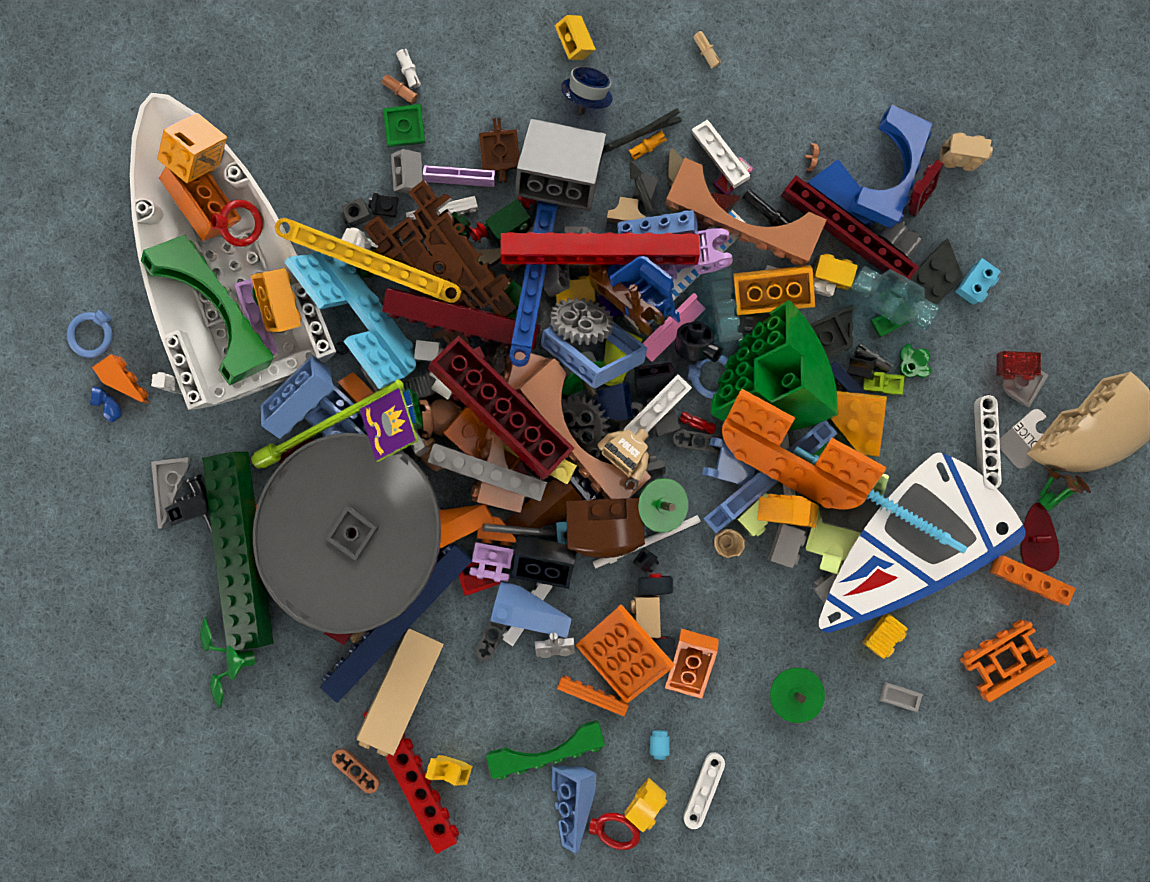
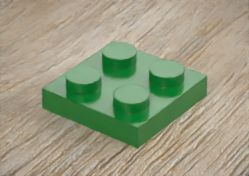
[383,104,426,148]

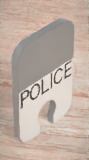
[999,409,1046,469]

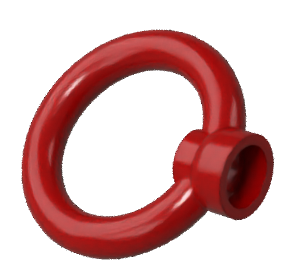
[211,199,263,247]
[589,812,640,850]

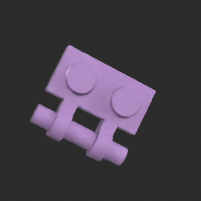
[470,542,514,582]

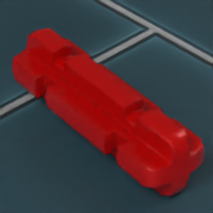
[679,412,716,434]

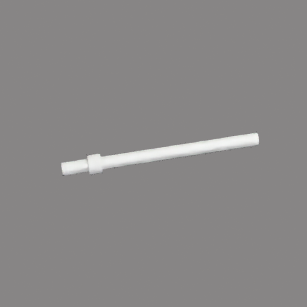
[593,515,701,569]

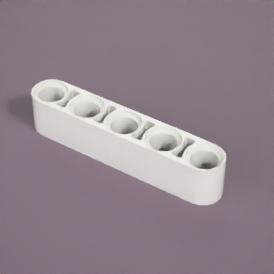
[974,395,1002,490]

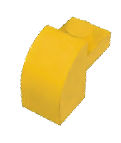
[425,755,473,786]

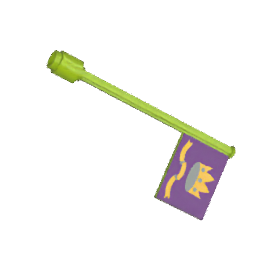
[251,379,418,469]

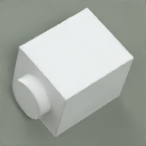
[414,340,444,363]

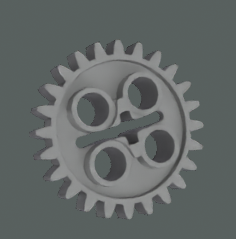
[550,297,614,345]

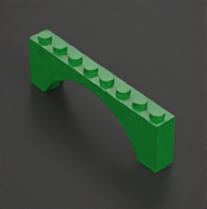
[141,235,274,386]

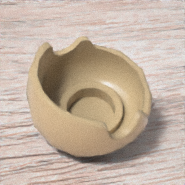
[714,529,745,558]

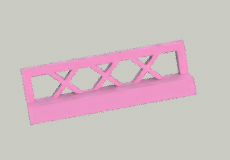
[642,293,706,363]

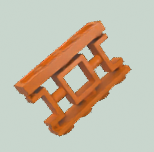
[959,620,1056,702]

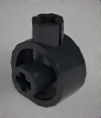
[675,321,723,363]

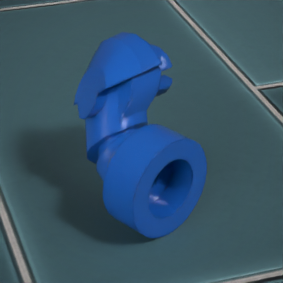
[90,386,121,422]

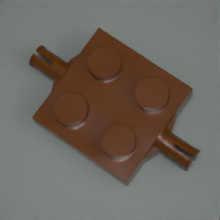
[479,118,520,183]

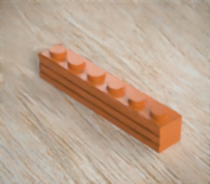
[557,675,629,717]

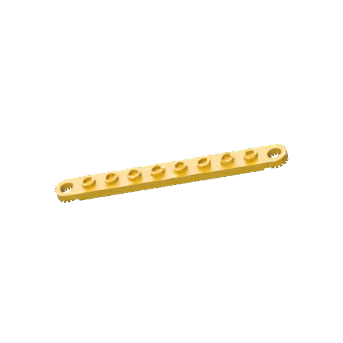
[274,218,461,303]

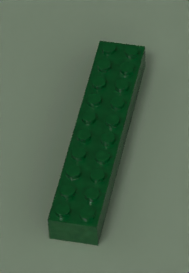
[202,451,274,650]

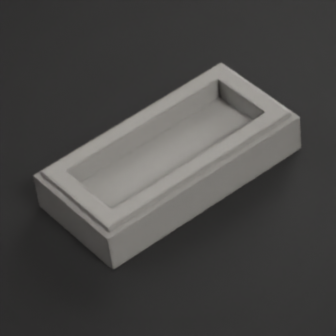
[879,681,923,713]

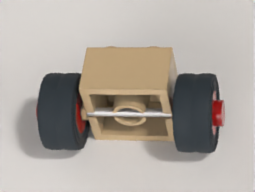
[630,573,676,656]

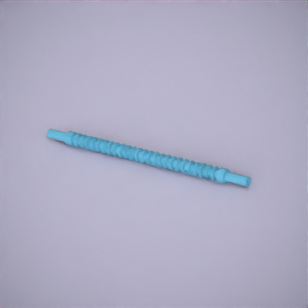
[793,446,967,554]

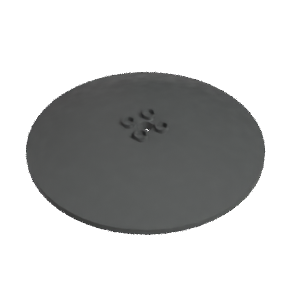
[253,433,441,634]

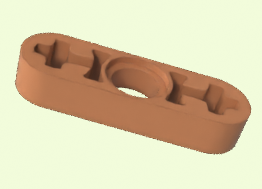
[332,748,380,793]

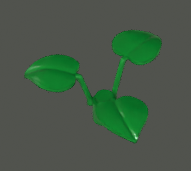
[200,617,255,708]

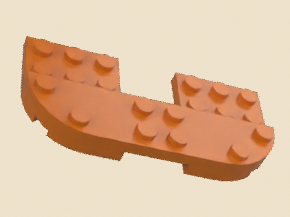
[722,389,886,509]

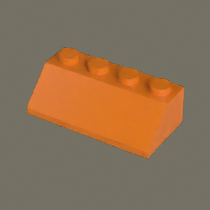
[159,166,242,241]

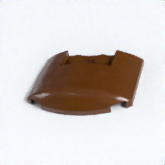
[566,497,645,558]

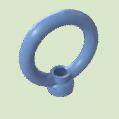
[67,309,113,358]
[686,355,728,398]

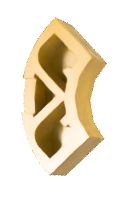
[624,778,667,832]

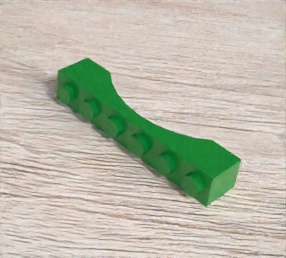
[486,720,605,780]

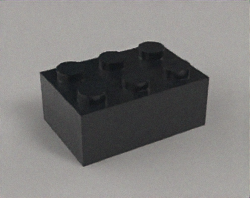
[512,535,576,589]

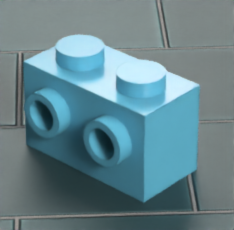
[955,258,1001,305]

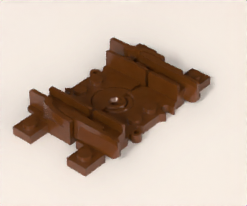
[363,180,517,345]

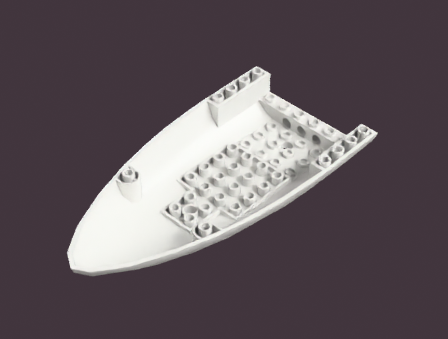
[130,93,336,410]

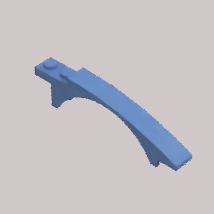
[703,420,838,534]

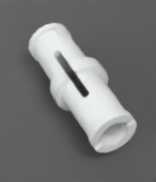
[396,49,421,89]

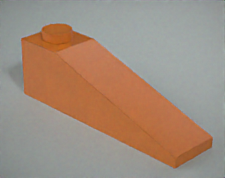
[439,504,494,549]

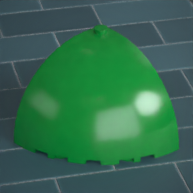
[711,300,838,431]

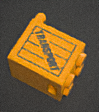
[157,113,227,183]

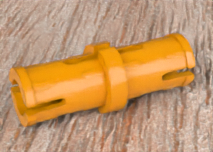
[628,130,667,161]

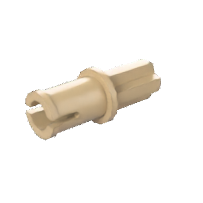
[693,31,721,69]

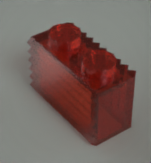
[996,351,1041,381]

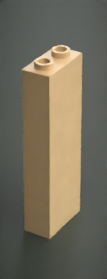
[356,628,444,757]

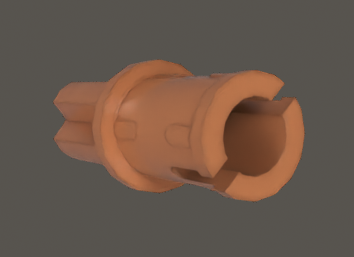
[382,74,418,104]

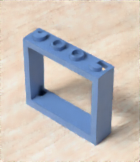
[540,323,647,389]

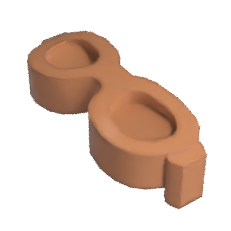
[805,143,819,172]

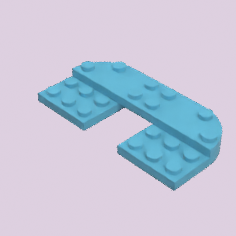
[284,251,416,389]

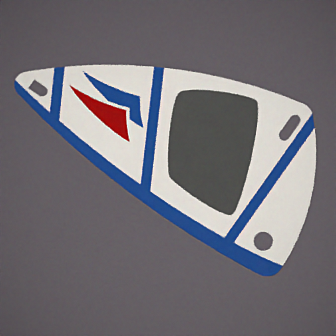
[818,453,1025,633]

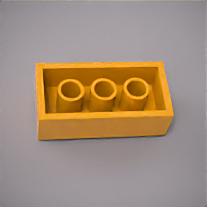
[733,265,815,315]

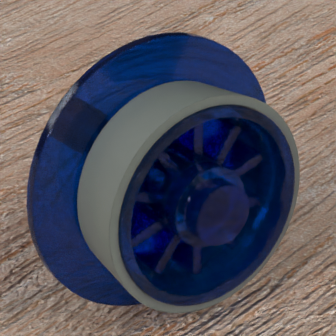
[561,67,613,114]

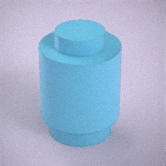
[650,730,670,760]

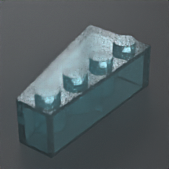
[702,267,743,347]

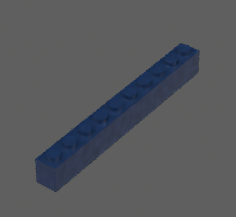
[320,543,472,703]

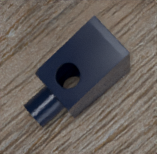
[588,383,634,420]

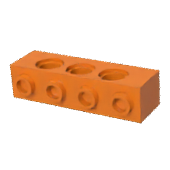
[989,555,1076,606]

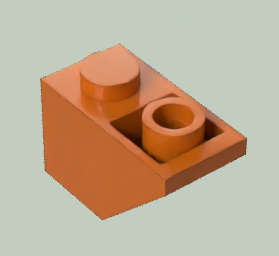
[477,516,517,546]

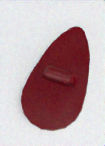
[1021,503,1060,572]

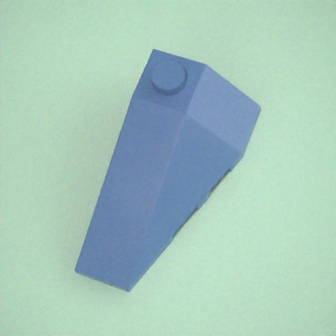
[490,581,572,638]
[552,765,596,854]

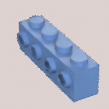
[618,210,698,234]

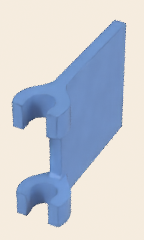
[702,437,755,485]

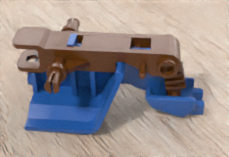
[588,256,680,336]

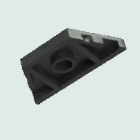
[899,239,963,305]
[810,305,853,358]
[818,498,882,533]

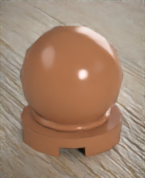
[418,398,462,439]

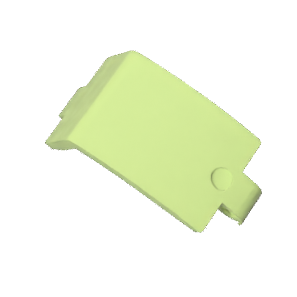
[806,474,889,575]

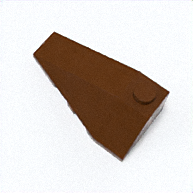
[504,478,584,537]

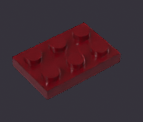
[908,160,944,217]

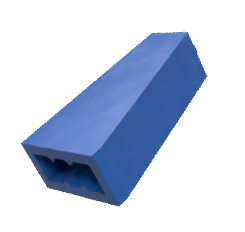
[807,159,875,227]

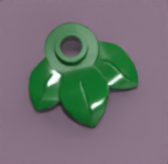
[899,344,932,378]

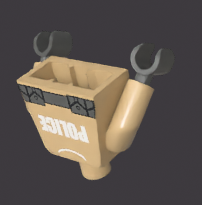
[589,428,649,490]

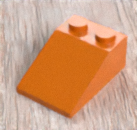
[665,629,719,699]

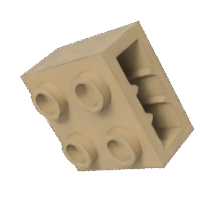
[939,132,993,171]

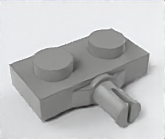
[535,632,575,658]

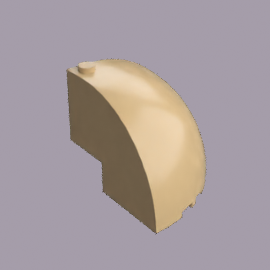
[1027,372,1150,473]

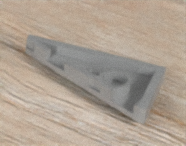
[151,457,191,529]

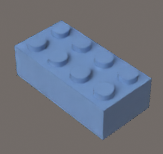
[260,355,333,439]

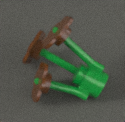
[1038,467,1091,511]

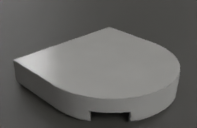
[1002,362,1048,408]

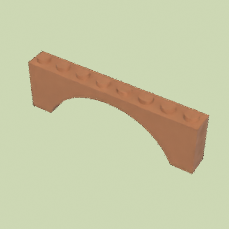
[664,158,827,266]
[471,352,560,513]
[515,358,651,499]

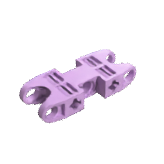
[657,229,733,279]

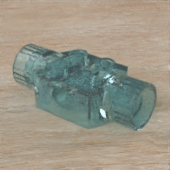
[850,266,940,330]

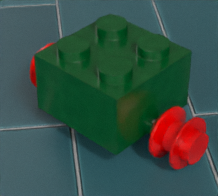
[469,196,537,247]

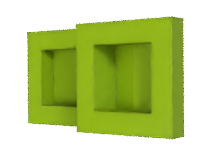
[863,372,905,396]

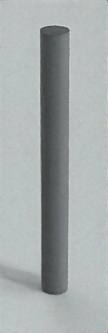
[482,523,557,538]

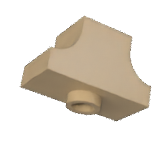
[606,197,646,224]

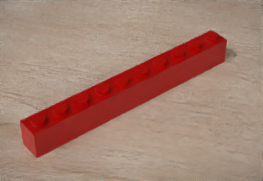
[501,232,700,265]

